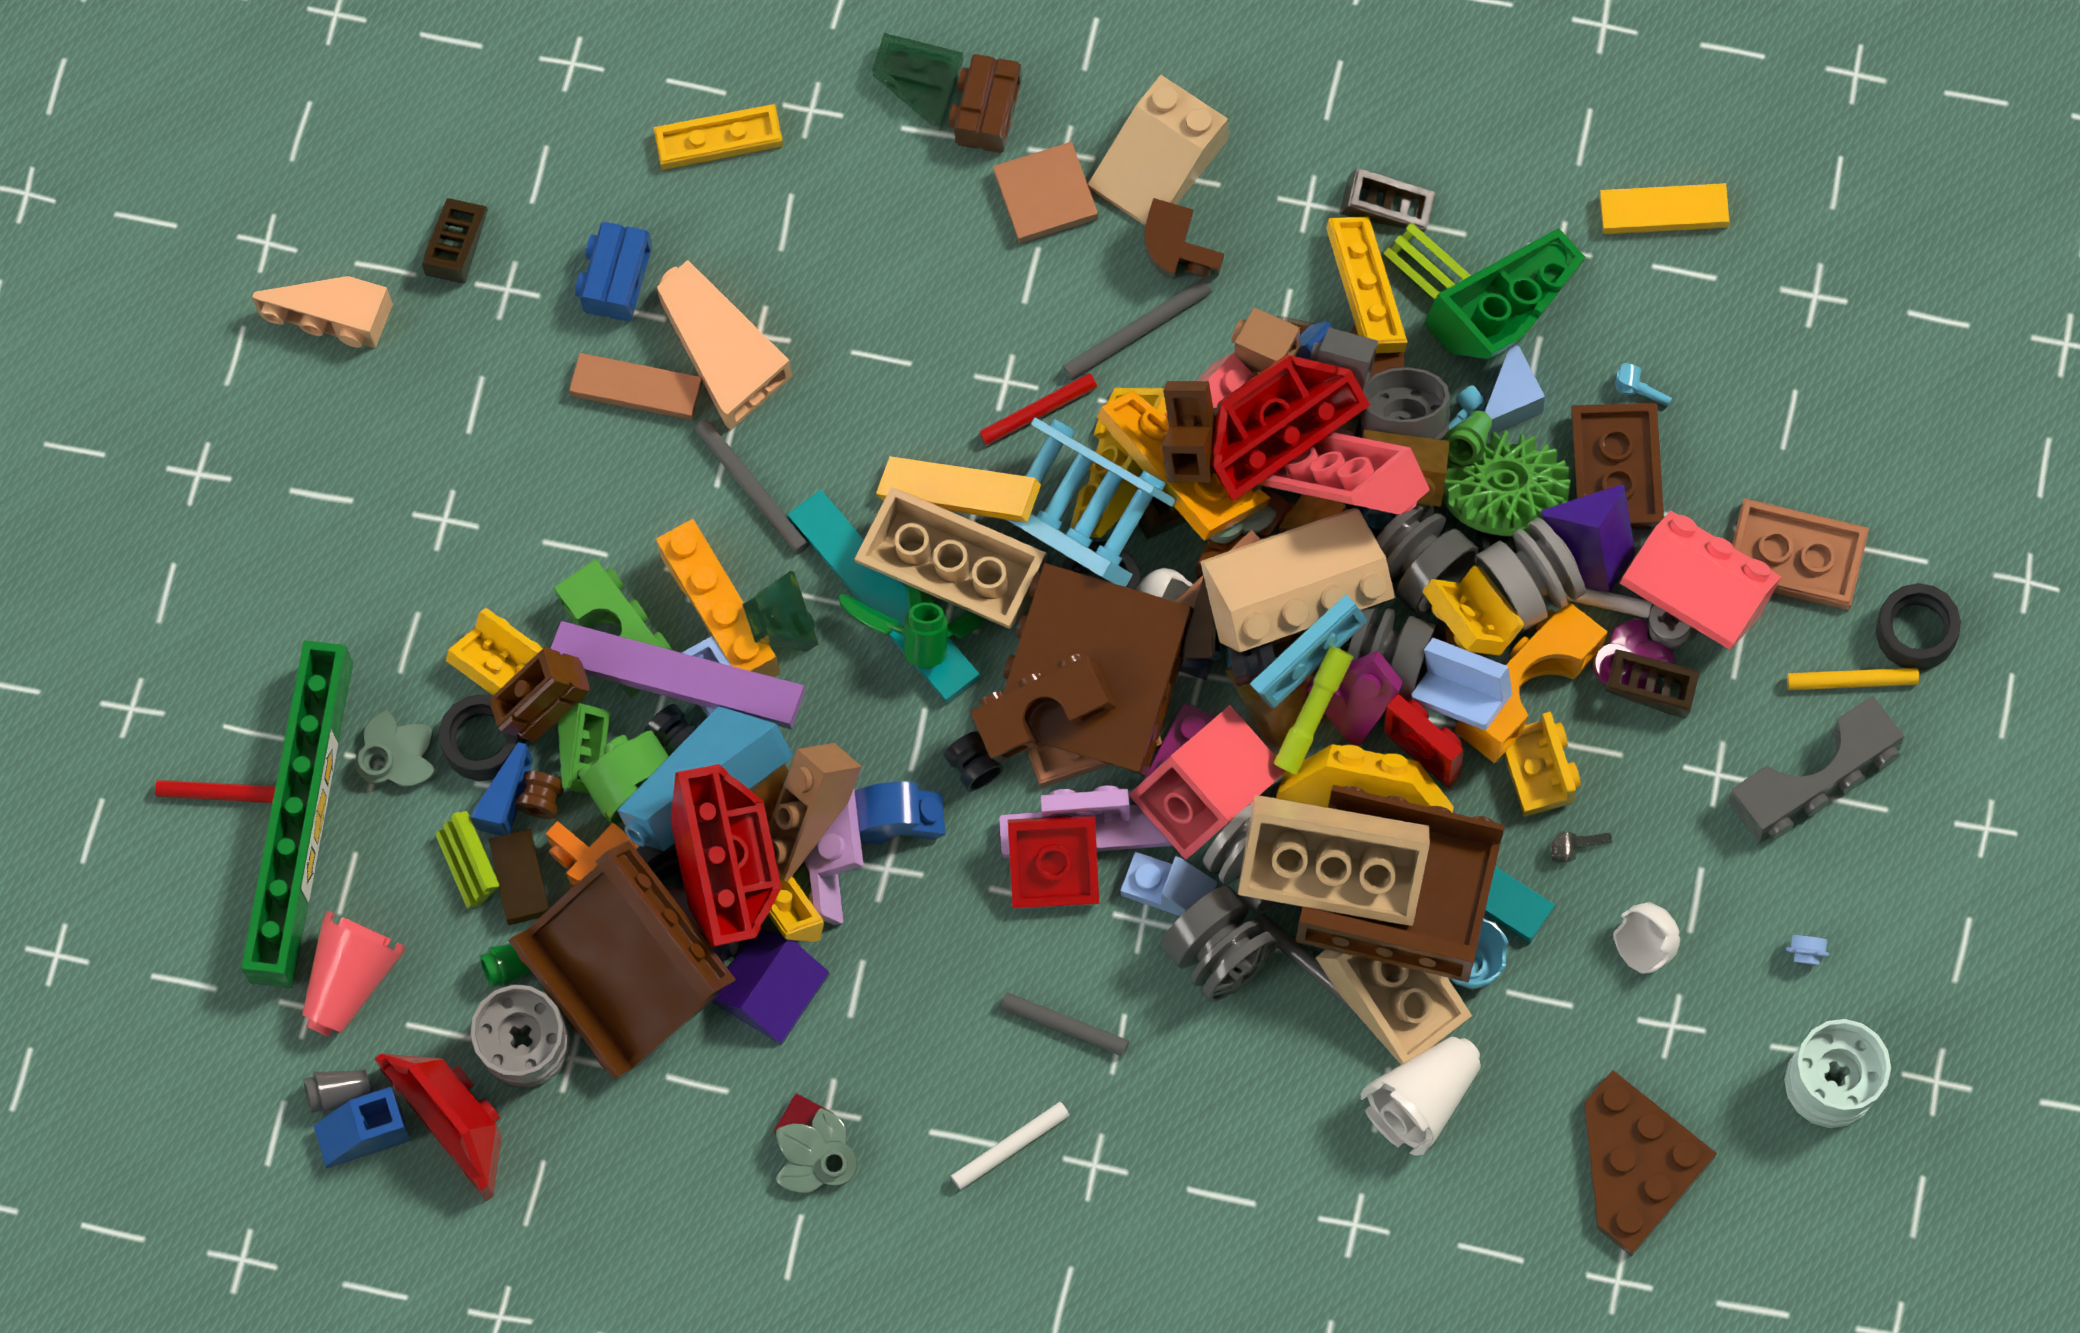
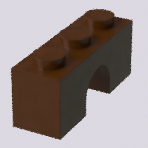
[970,654,1116,763]

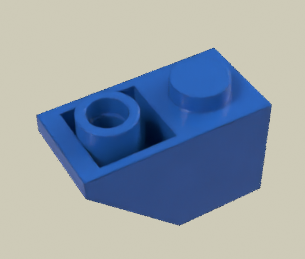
[314,1087,411,1168]

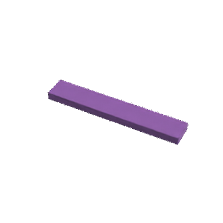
[550,621,806,730]

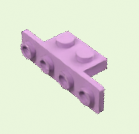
[999,786,1173,858]
[804,789,864,925]

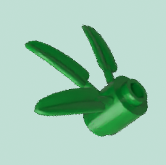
[839,585,987,669]

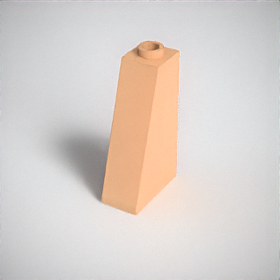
[657,260,793,431]

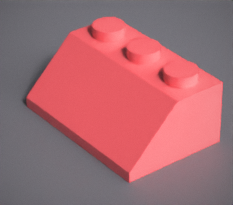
[1620,511,1781,650]

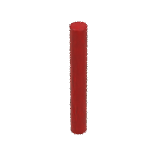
[979,373,1097,446]
[155,780,276,803]

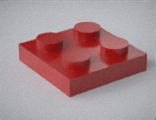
[1384,694,1464,789]
[1008,815,1100,908]

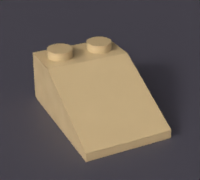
[1087,75,1228,226]
[1316,949,1472,1065]

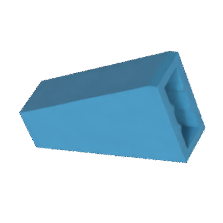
[617,706,793,851]

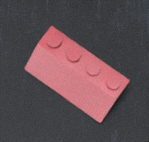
[1258,432,1430,515]

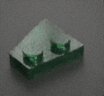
[872,33,964,130]
[742,571,819,652]

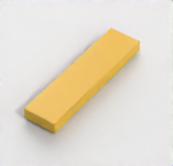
[1326,217,1408,353]
[876,456,1041,523]

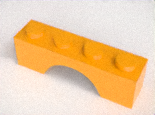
[656,519,780,677]
[1454,600,1608,763]

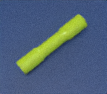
[1273,645,1354,774]

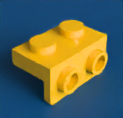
[1422,566,1524,656]
[445,608,543,695]
[1504,711,1581,817]

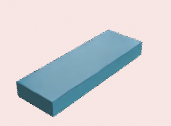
[1250,594,1367,709]

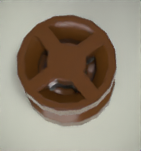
[514,771,564,819]

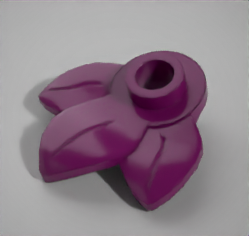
[1593,619,1676,704]

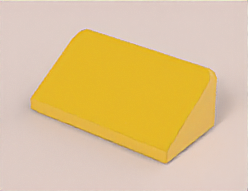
[768,876,824,942]

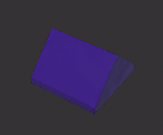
[1541,484,1635,592]
[712,929,830,1045]

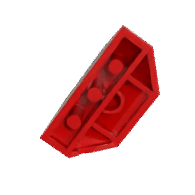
[1211,354,1370,502]
[670,764,782,947]
[375,1053,502,1202]

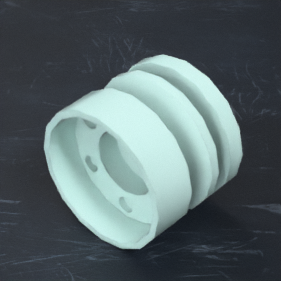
[1784,1019,1891,1128]

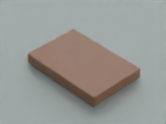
[1732,498,1869,611]

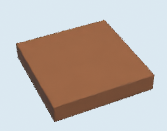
[993,142,1098,244]

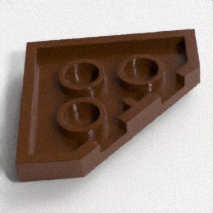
[1584,1070,1717,1257]

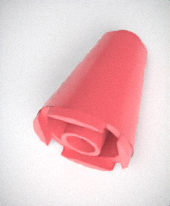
[302,910,406,1037]

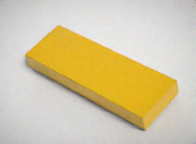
[653,104,784,170]
[1600,183,1730,234]

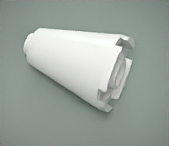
[1361,1037,1481,1156]

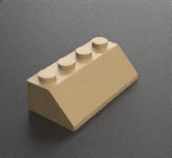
[854,486,1047,629]
[1200,508,1395,652]
[1238,795,1430,926]

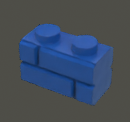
[575,221,653,322]

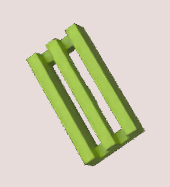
[1383,222,1471,300]
[435,811,499,909]

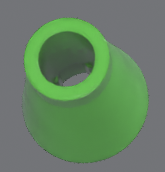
[1444,411,1492,465]

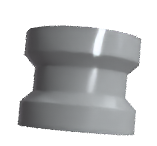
[1648,605,1691,650]

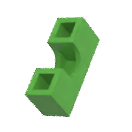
[554,559,672,699]

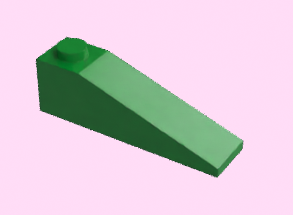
[1423,228,1586,359]

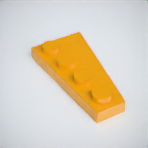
[1096,391,1271,541]

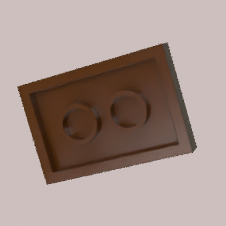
[1571,403,1664,529]

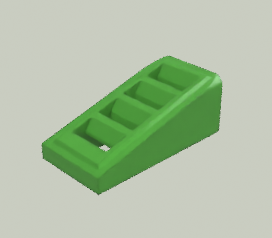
[558,703,610,795]

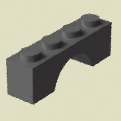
[1728,695,1904,843]

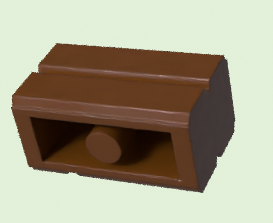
[948,54,1022,153]
[489,647,590,742]

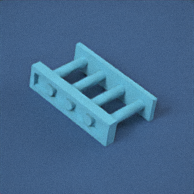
[1008,418,1176,587]

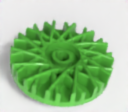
[1442,431,1570,537]

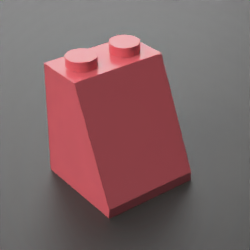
[1129,705,1286,860]

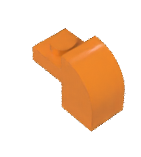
[546,821,639,886]

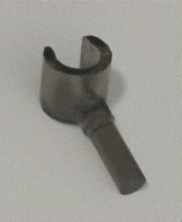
[1551,831,1612,862]

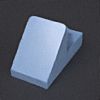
[1120,852,1217,916]

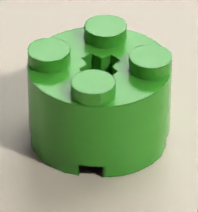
[578,731,669,827]

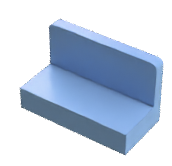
[1412,638,1512,730]

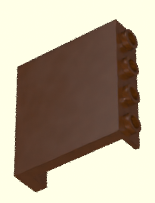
[1003,563,1194,776]
[1295,785,1505,983]
[508,840,736,1080]

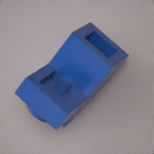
[855,782,945,845]

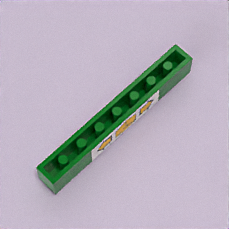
[241,640,353,989]

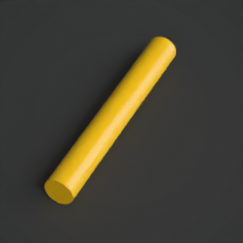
[1787,668,1919,690]

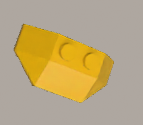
[1276,744,1454,813]

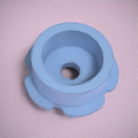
[1786,935,1830,965]

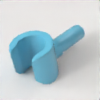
[1615,363,1672,407]
[1448,386,1485,430]

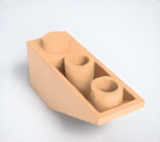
[252,276,393,348]

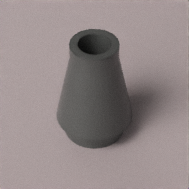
[303,1069,371,1115]

